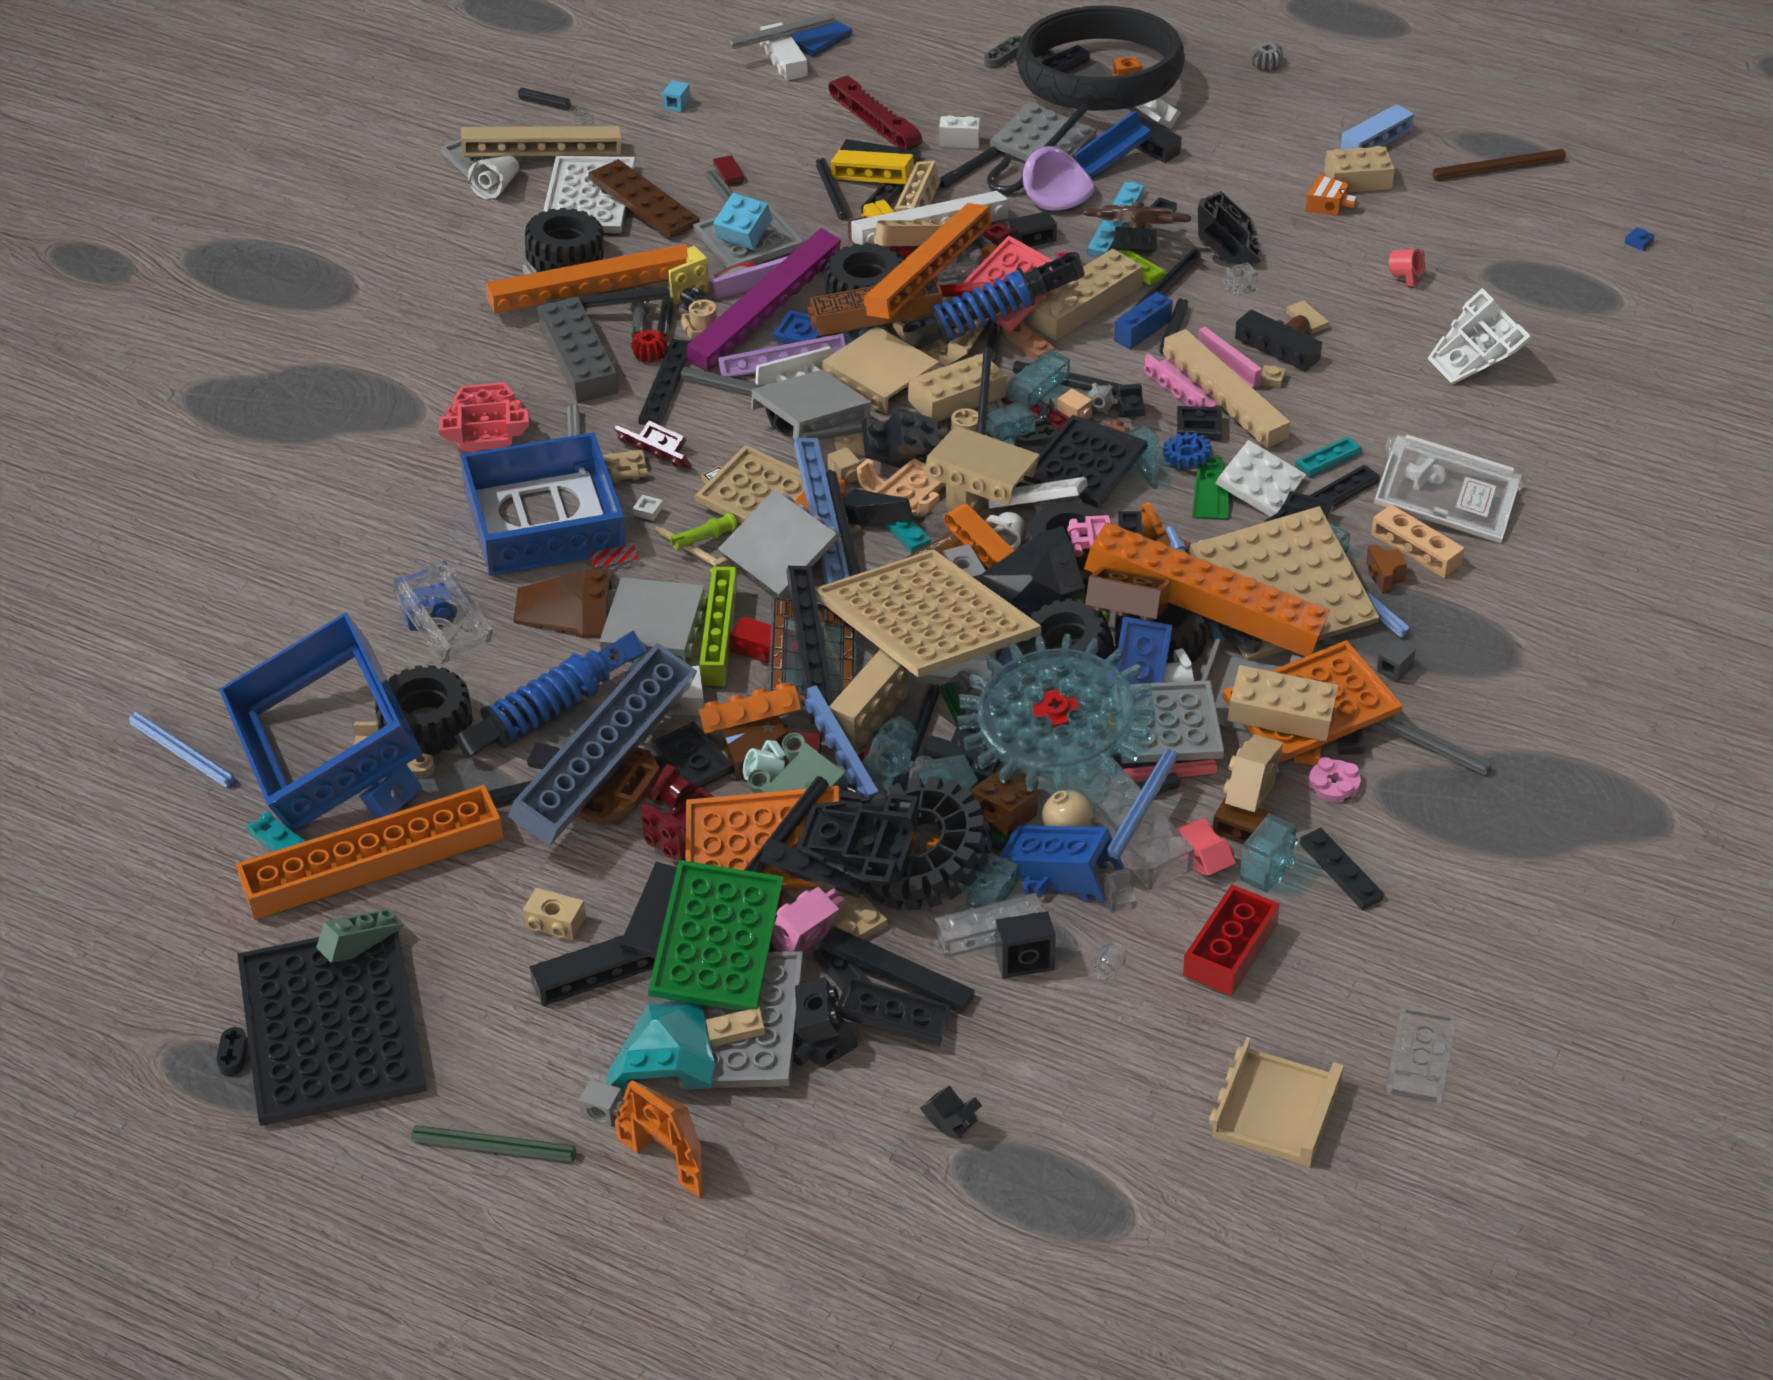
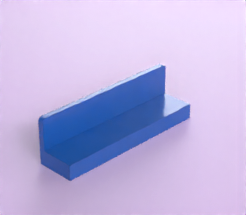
[1075,111,1152,179]

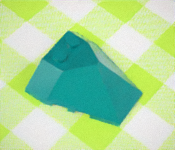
[606,1001,716,1094]

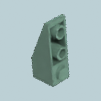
[316,909,404,963]

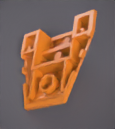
[615,1080,704,1198]

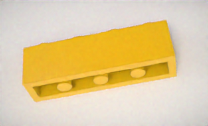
[830,150,915,184]

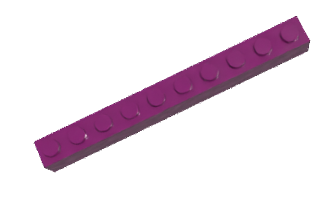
[687,228,841,372]

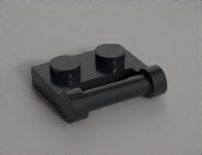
[1177,406,1222,440]

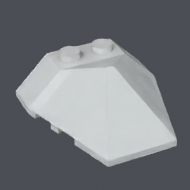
[1428,288,1532,385]

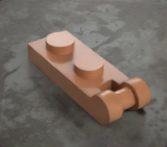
[1001,320,1055,363]

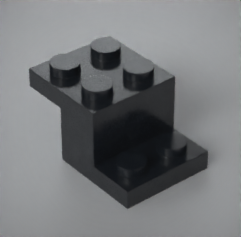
[861,408,940,468]

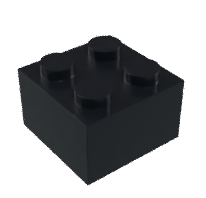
[995,911,1056,979]

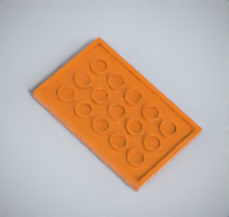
[1222,640,1403,763]
[686,786,840,889]

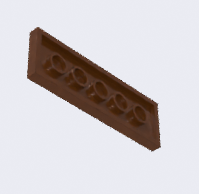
[588,159,700,239]

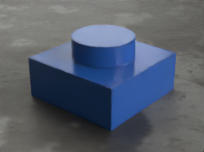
[1625,227,1654,251]

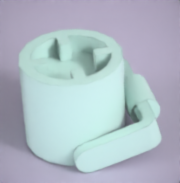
[743,740,785,785]

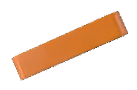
[944,503,1015,568]

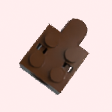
[969,770,1040,836]

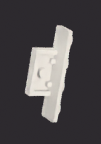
[755,346,833,386]

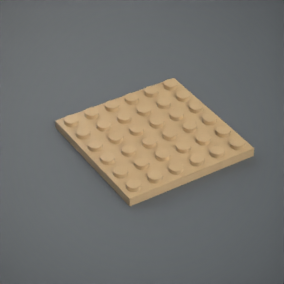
[1189,506,1379,661]

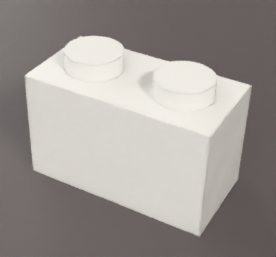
[939,115,980,149]

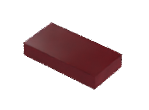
[713,155,744,186]

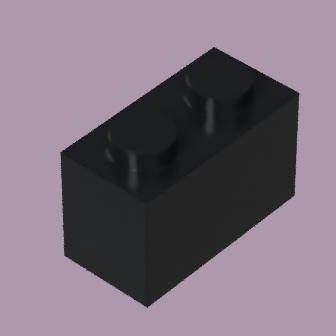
[1010,211,1057,247]

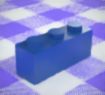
[1114,292,1173,350]

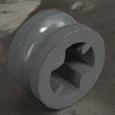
[951,671,975,696]

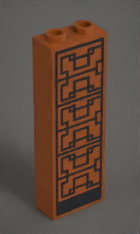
[807,277,943,336]

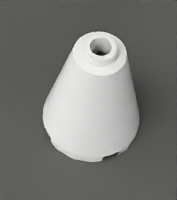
[468,156,519,199]

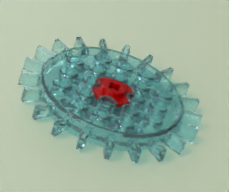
[957,634,1155,792]

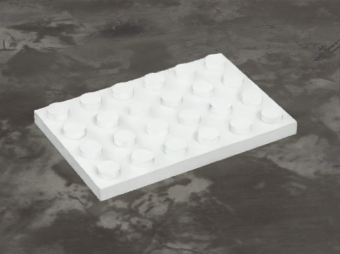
[543,156,635,234]

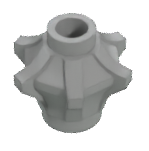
[1084,382,1118,415]

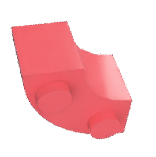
[1169,817,1236,875]

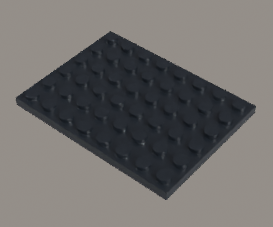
[237,931,427,1126]

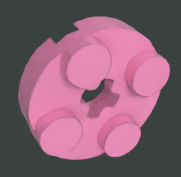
[1309,757,1361,803]

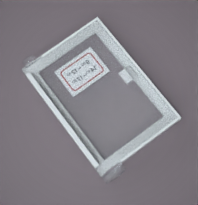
[1374,431,1526,543]

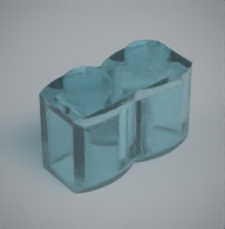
[986,402,1035,441]

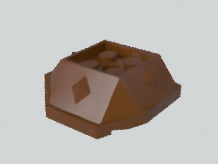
[576,747,661,826]

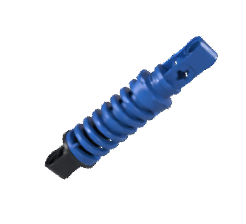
[454,630,647,758]

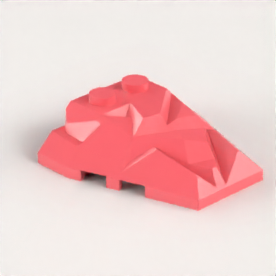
[439,382,529,452]

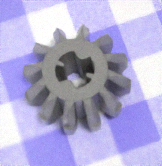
[1251,41,1283,70]

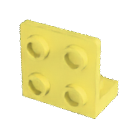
[668,246,710,306]

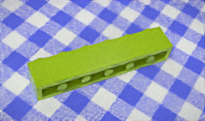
[699,567,737,686]

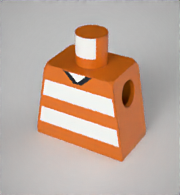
[1305,174,1357,216]

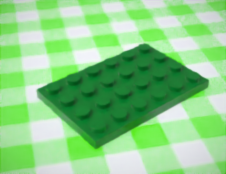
[648,860,783,1011]

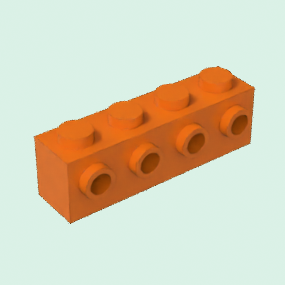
[699,682,803,734]

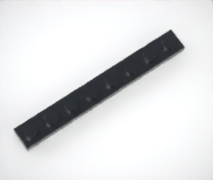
[786,565,833,724]

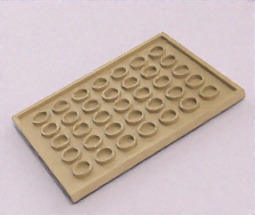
[815,549,1041,677]

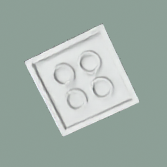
[1215,440,1306,517]

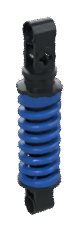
[902,252,1085,349]

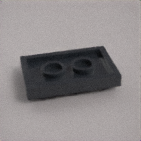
[651,721,734,789]

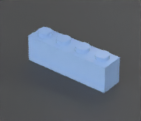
[1340,104,1414,149]

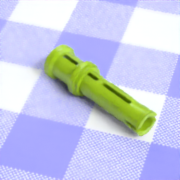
[670,513,738,550]

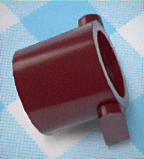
[647,764,697,809]

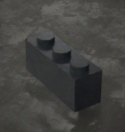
[1136,116,1182,163]

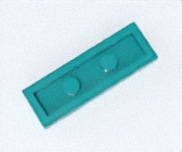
[1295,436,1362,478]

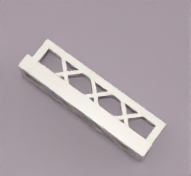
[1136,98,1181,129]

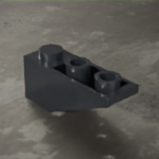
[843,488,914,526]

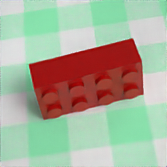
[1183,884,1280,996]

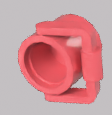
[1389,248,1426,287]

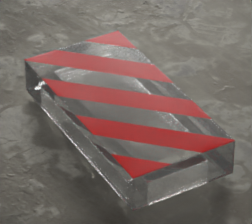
[589,544,639,570]

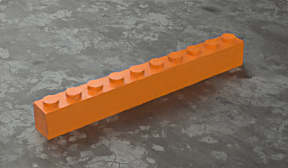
[864,203,992,319]
[486,244,688,314]

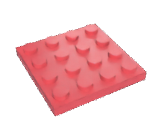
[959,236,1057,332]

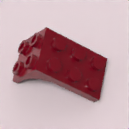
[640,787,715,862]

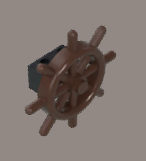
[1084,202,1191,250]

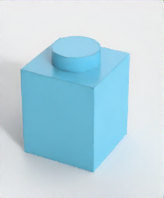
[663,81,691,112]

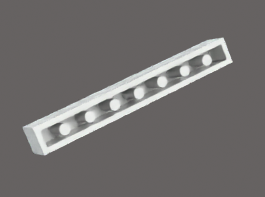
[851,191,1009,245]

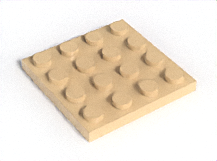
[695,445,804,524]

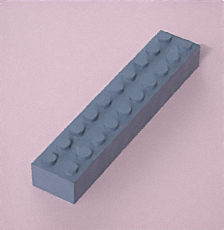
[508,643,697,846]

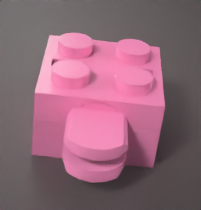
[771,887,846,953]

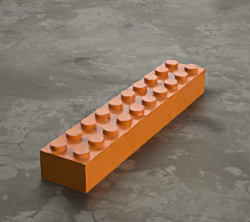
[1084,522,1330,657]
[236,785,504,920]

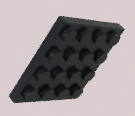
[1023,415,1148,507]

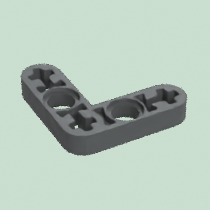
[984,36,1055,68]

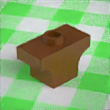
[1366,544,1407,594]

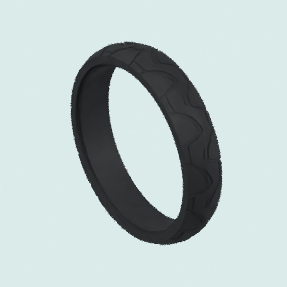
[1016,6,1185,111]

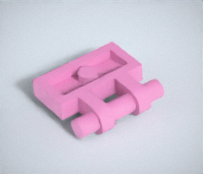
[1068,515,1110,557]

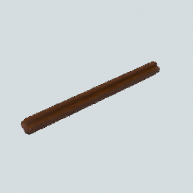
[1432,149,1566,180]

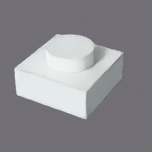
[632,495,663,521]

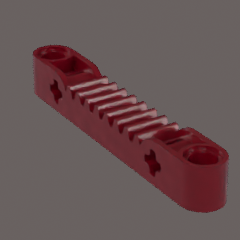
[828,75,922,149]

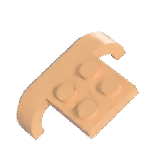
[857,458,946,517]

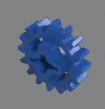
[1163,432,1212,470]

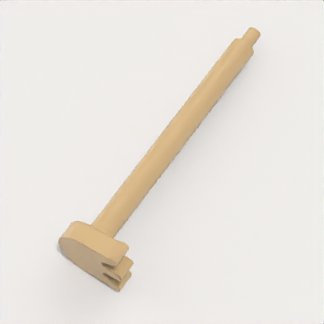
[655,526,732,573]

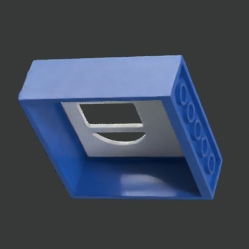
[460,432,626,576]

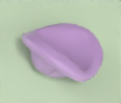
[1023,146,1095,211]

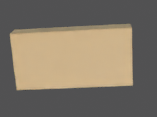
[1286,300,1329,335]

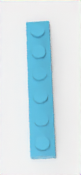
[1087,181,1144,257]

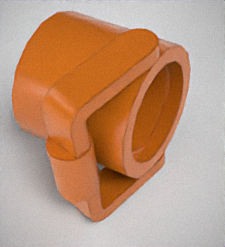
[1139,502,1166,541]

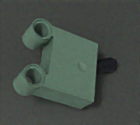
[748,733,865,803]

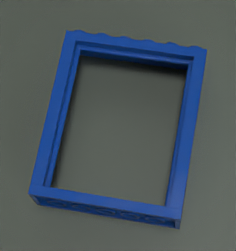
[219,612,423,832]

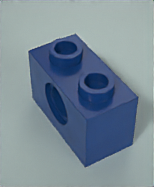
[359,764,423,819]

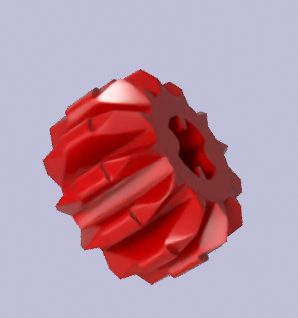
[631,329,668,362]

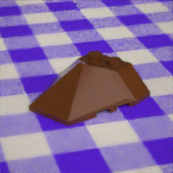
[514,569,613,638]

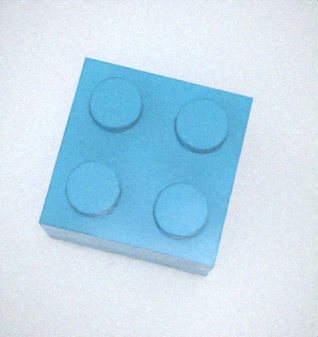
[713,193,773,250]

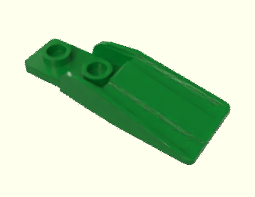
[1192,456,1229,520]

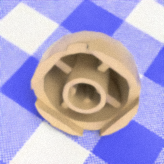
[1042,790,1095,827]

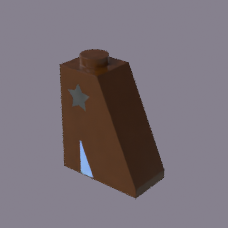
[722,716,790,781]

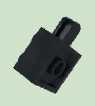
[923,727,1004,790]

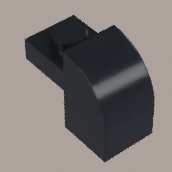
[1116,383,1146,418]
[920,1085,982,1138]

